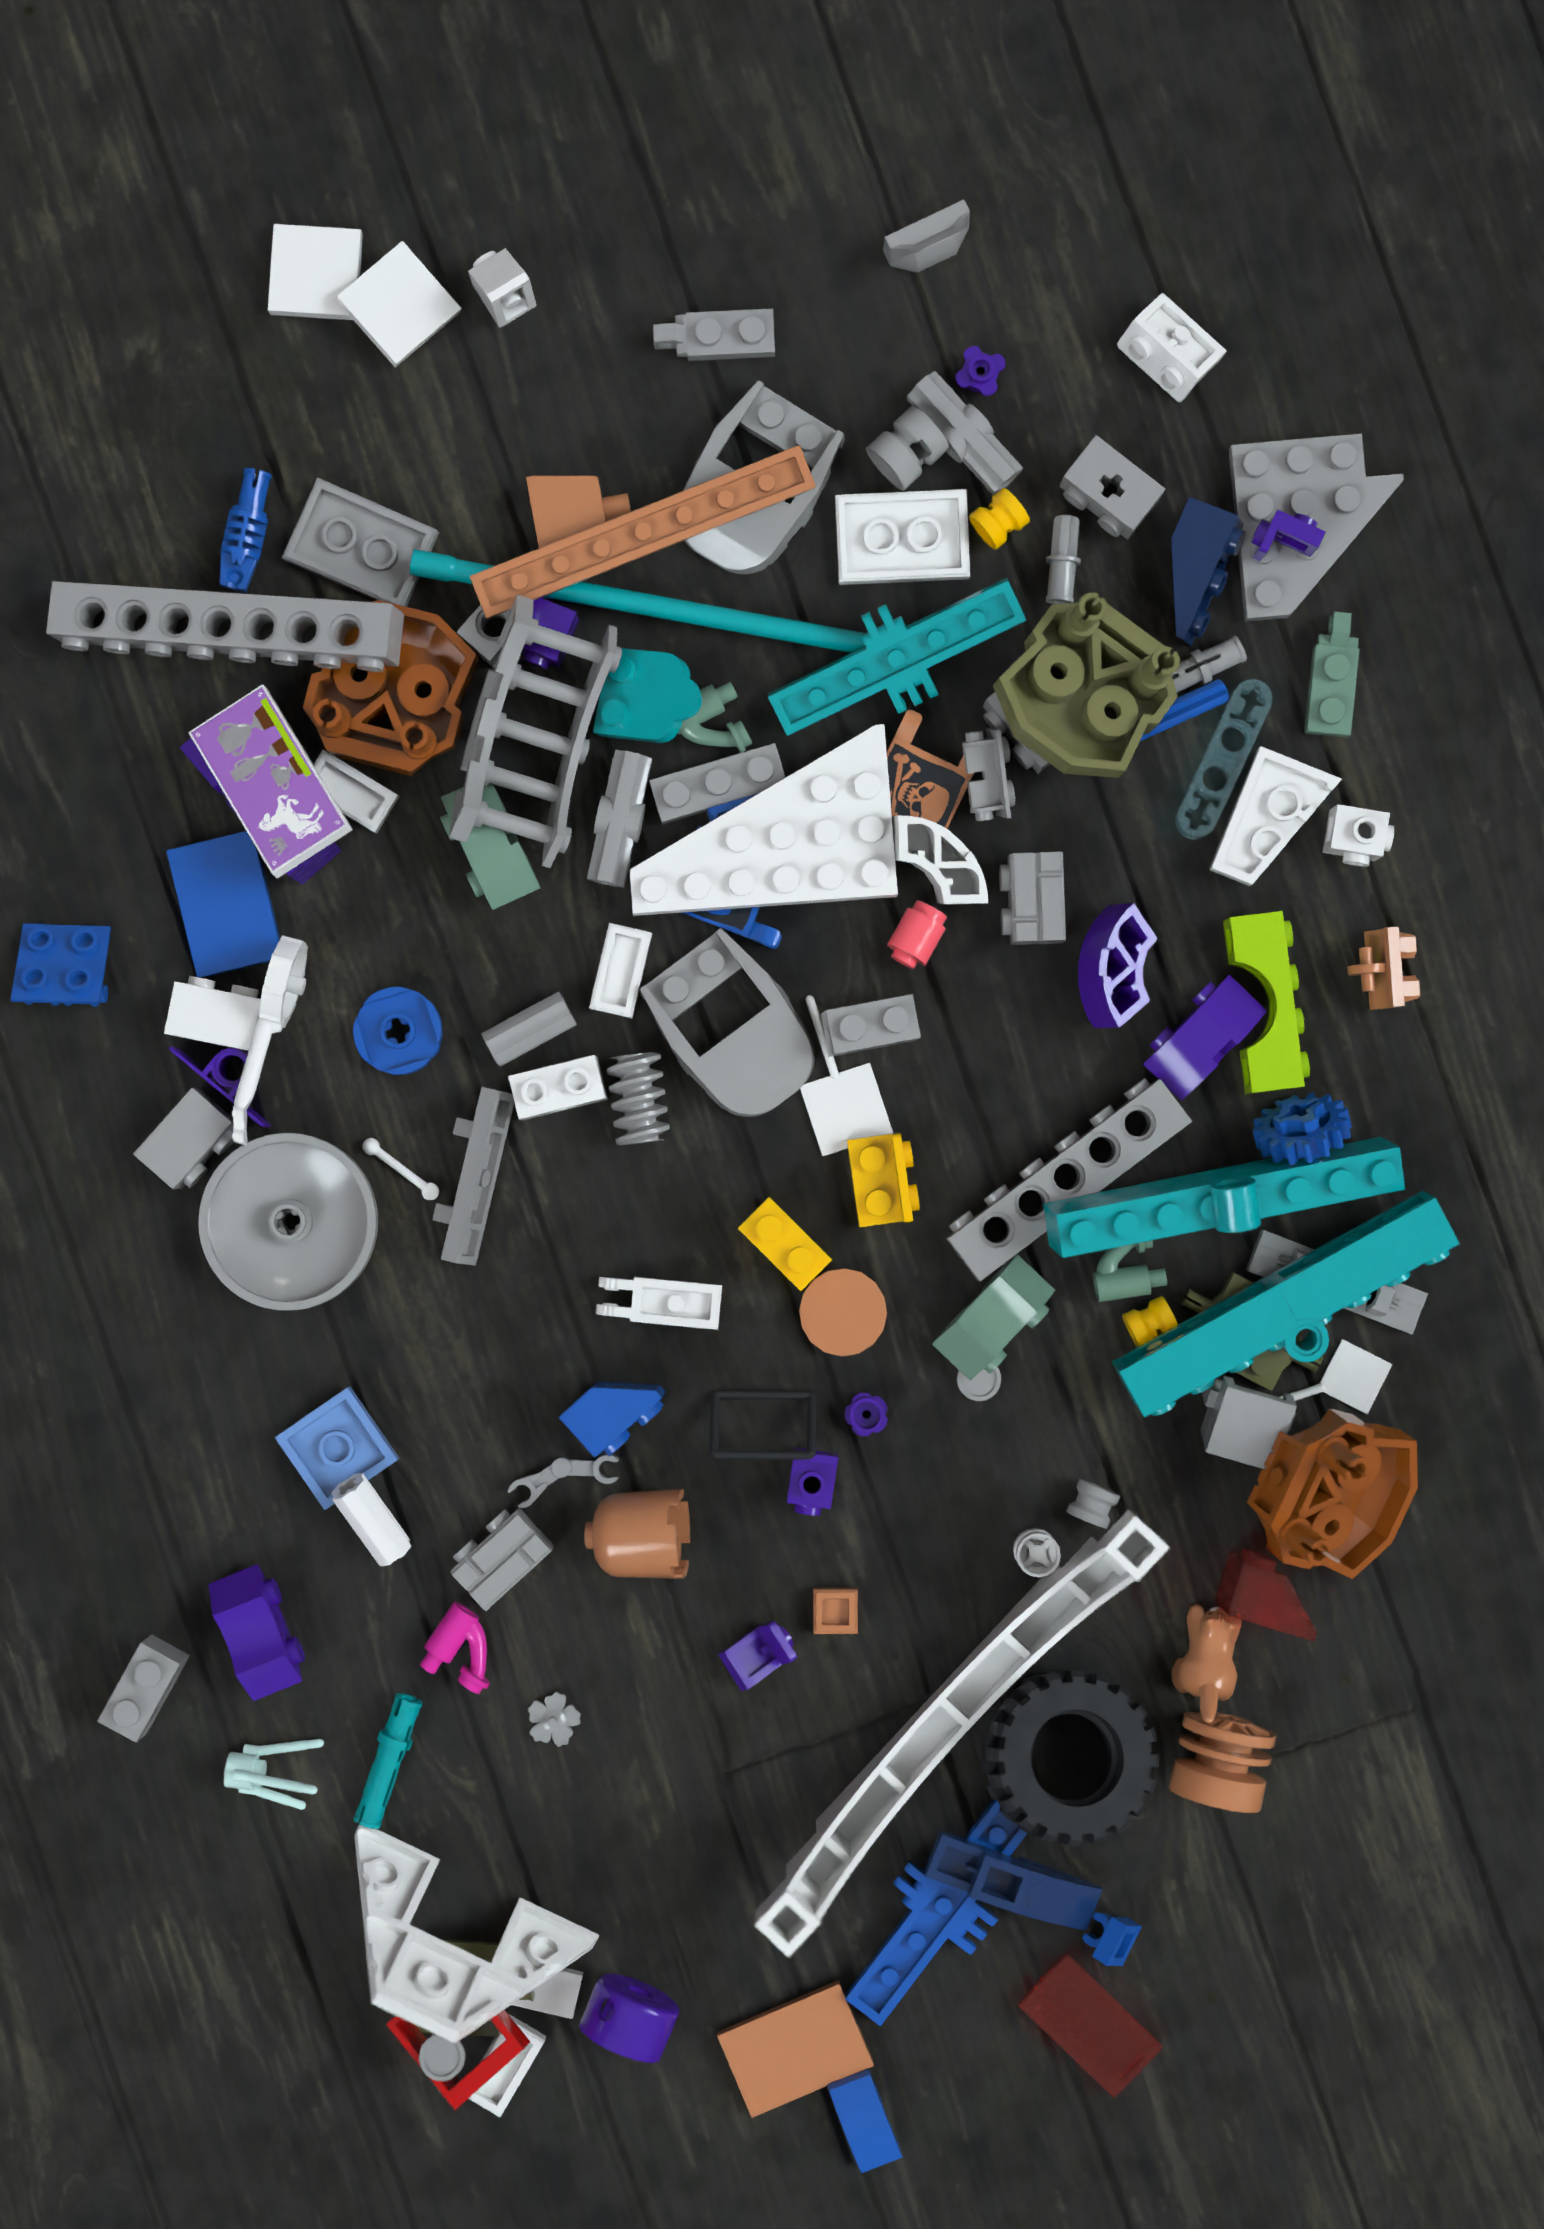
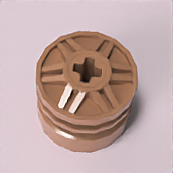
[1168,1712,1276,1813]

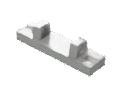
[432,1087,514,1266]
[1245,1230,1428,1335]

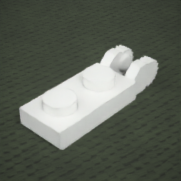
[596,1277,722,1330]

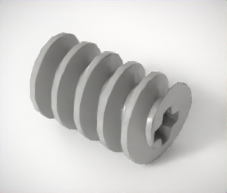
[607,1052,670,1145]

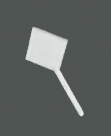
[1279,1339,1392,1414]

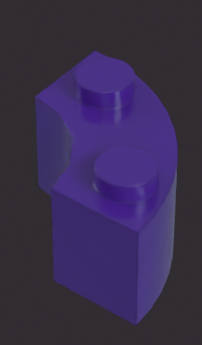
[1078,903,1157,1028]
[1143,975,1267,1101]
[208,1564,305,1701]

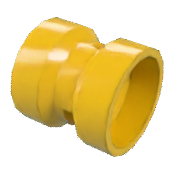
[969,488,1030,550]
[1122,1296,1178,1347]

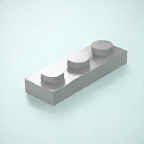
[649,743,785,824]

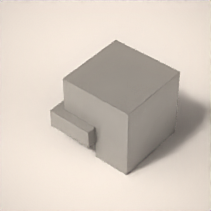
[1200,1376,1297,1469]

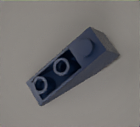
[1171,497,1246,646]

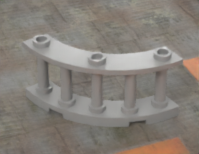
[449,595,622,868]

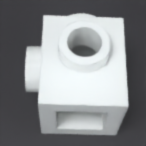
[1323,804,1394,867]

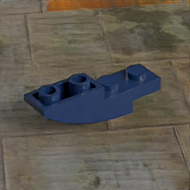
[924,1830,1103,1930]

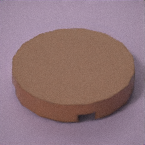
[799,1268,887,1356]

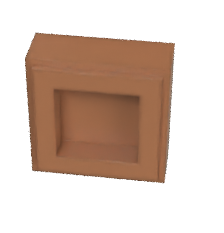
[813,1588,858,1634]

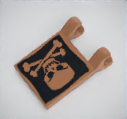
[887,710,974,829]

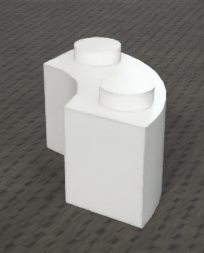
[892,815,988,904]

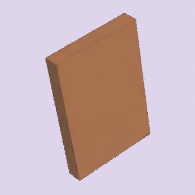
[717,1980,874,2118]

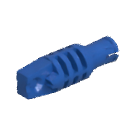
[219,468,272,593]

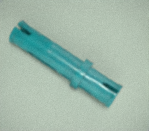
[353,1693,423,1829]

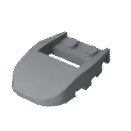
[684,380,845,574]
[639,928,815,1117]

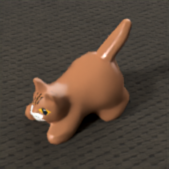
[1172,1604,1242,1724]

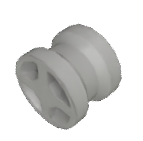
[1066,1479,1120,1529]

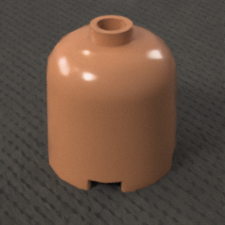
[584,1489,690,1578]

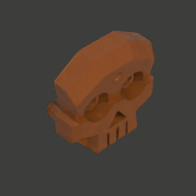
[303,600,479,777]
[1247,1408,1418,1579]

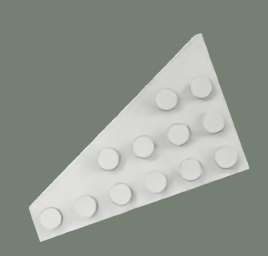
[630,724,898,916]

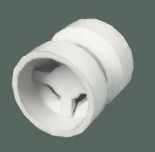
[1013,1528,1061,1578]

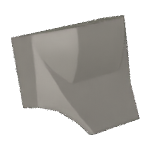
[883,200,970,273]

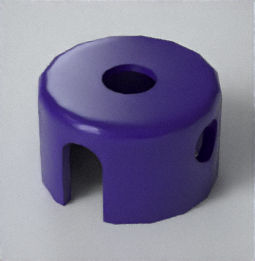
[579,1973,680,2063]

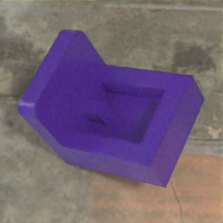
[1251,509,1326,562]
[718,1621,797,1691]

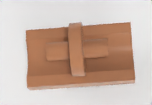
[1347,927,1420,1010]

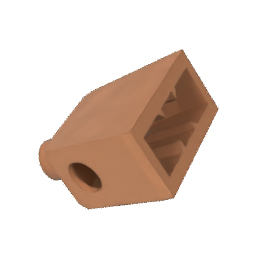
[526,476,631,548]

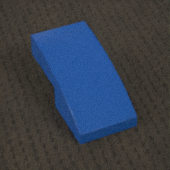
[827,2069,902,2173]

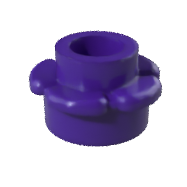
[845,1393,888,1436]

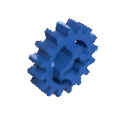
[1252,1093,1352,1165]

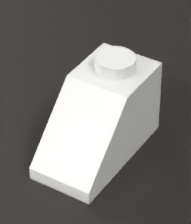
[468,248,537,328]

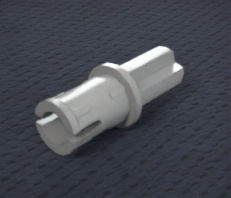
[1046,515,1081,604]

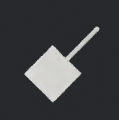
[800,995,893,1156]

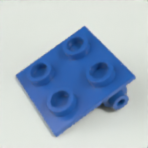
[10,924,111,1007]

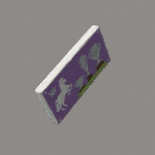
[188,684,352,878]

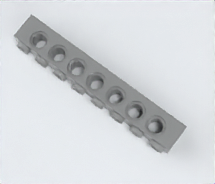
[46,581,404,672]

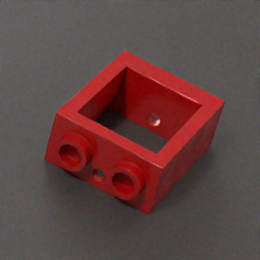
[386,2010,530,2110]

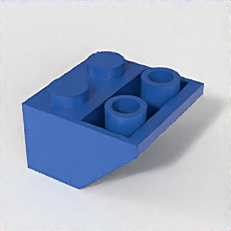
[559,1381,665,1458]

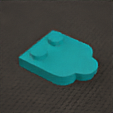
[593,648,702,743]

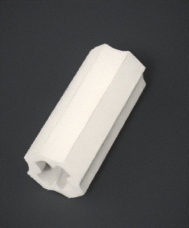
[331,1473,411,1566]

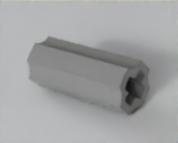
[481,991,577,1067]

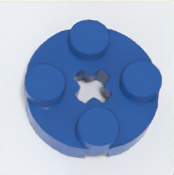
[353,987,443,1075]

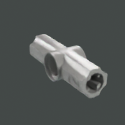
[907,371,1023,495]
[587,750,652,888]

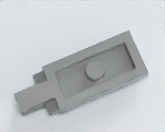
[653,309,775,361]

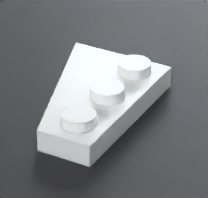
[1209,746,1342,886]

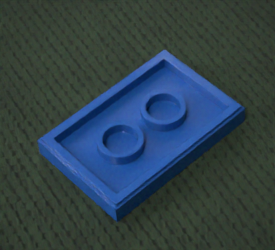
[166,831,280,978]

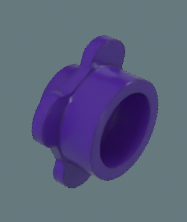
[956,346,1005,396]

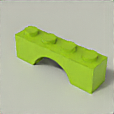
[1223,911,1310,1094]

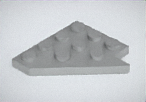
[1229,434,1403,622]

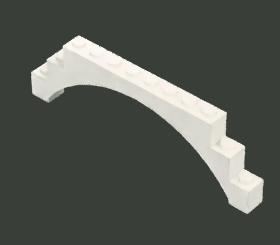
[755,1510,1169,1957]

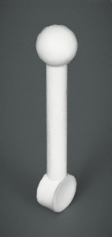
[362,1138,440,1200]

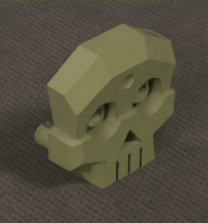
[993,593,1180,778]

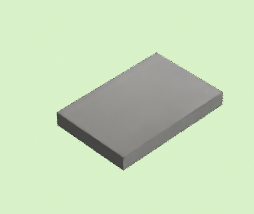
[282,478,439,607]

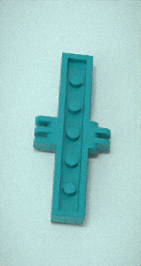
[768,578,1027,736]

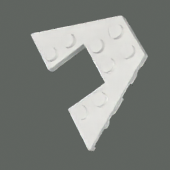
[354,1825,599,2043]

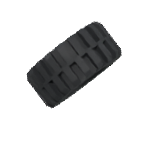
[980,1670,1159,1846]

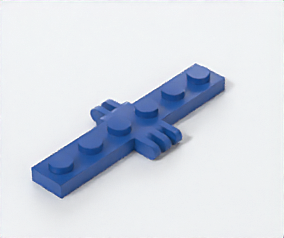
[845,1799,1027,2026]

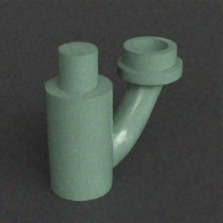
[678,682,752,753]
[1093,1240,1167,1303]

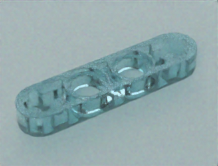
[1175,679,1273,840]

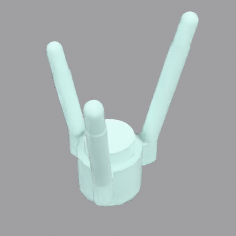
[224,1739,324,1810]

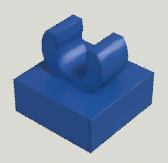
[1082,1913,1142,1966]

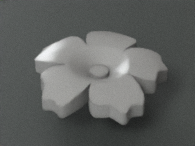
[528,1691,581,1747]

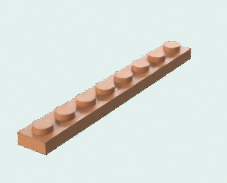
[470,445,816,619]

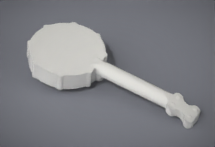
[232,935,308,1146]

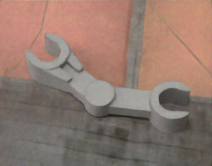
[508,1454,619,1508]

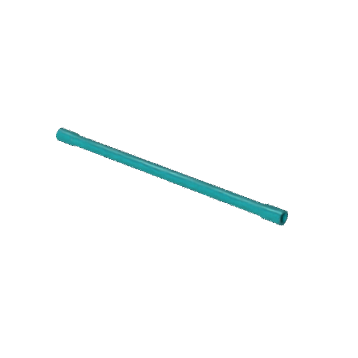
[410,549,929,669]

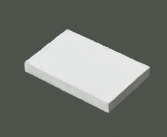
[835,489,970,585]

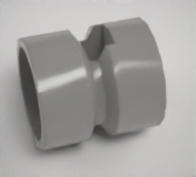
[866,406,949,491]

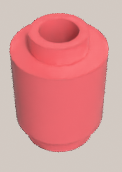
[887,900,947,969]

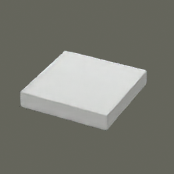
[268,224,363,320]
[336,241,461,368]

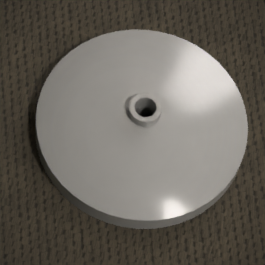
[198,1133,378,1311]

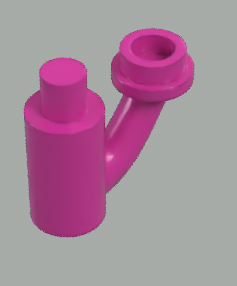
[420,1601,490,1694]

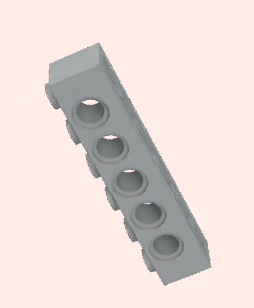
[946,1078,1192,1281]

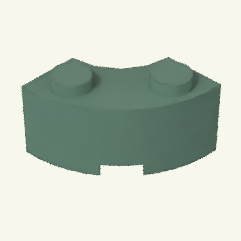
[440,783,540,910]
[932,1254,1055,1380]

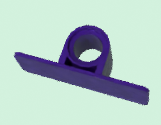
[168,1046,271,1128]

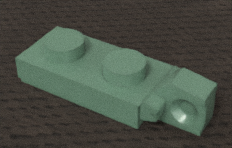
[1304,611,1360,738]

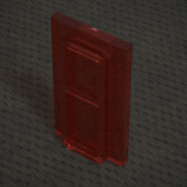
[1018,1953,1163,2099]

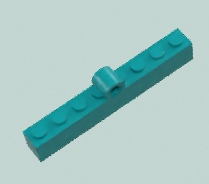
[1043,1137,1405,1258]
[1112,1190,1459,1417]

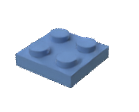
[275,1386,400,1510]

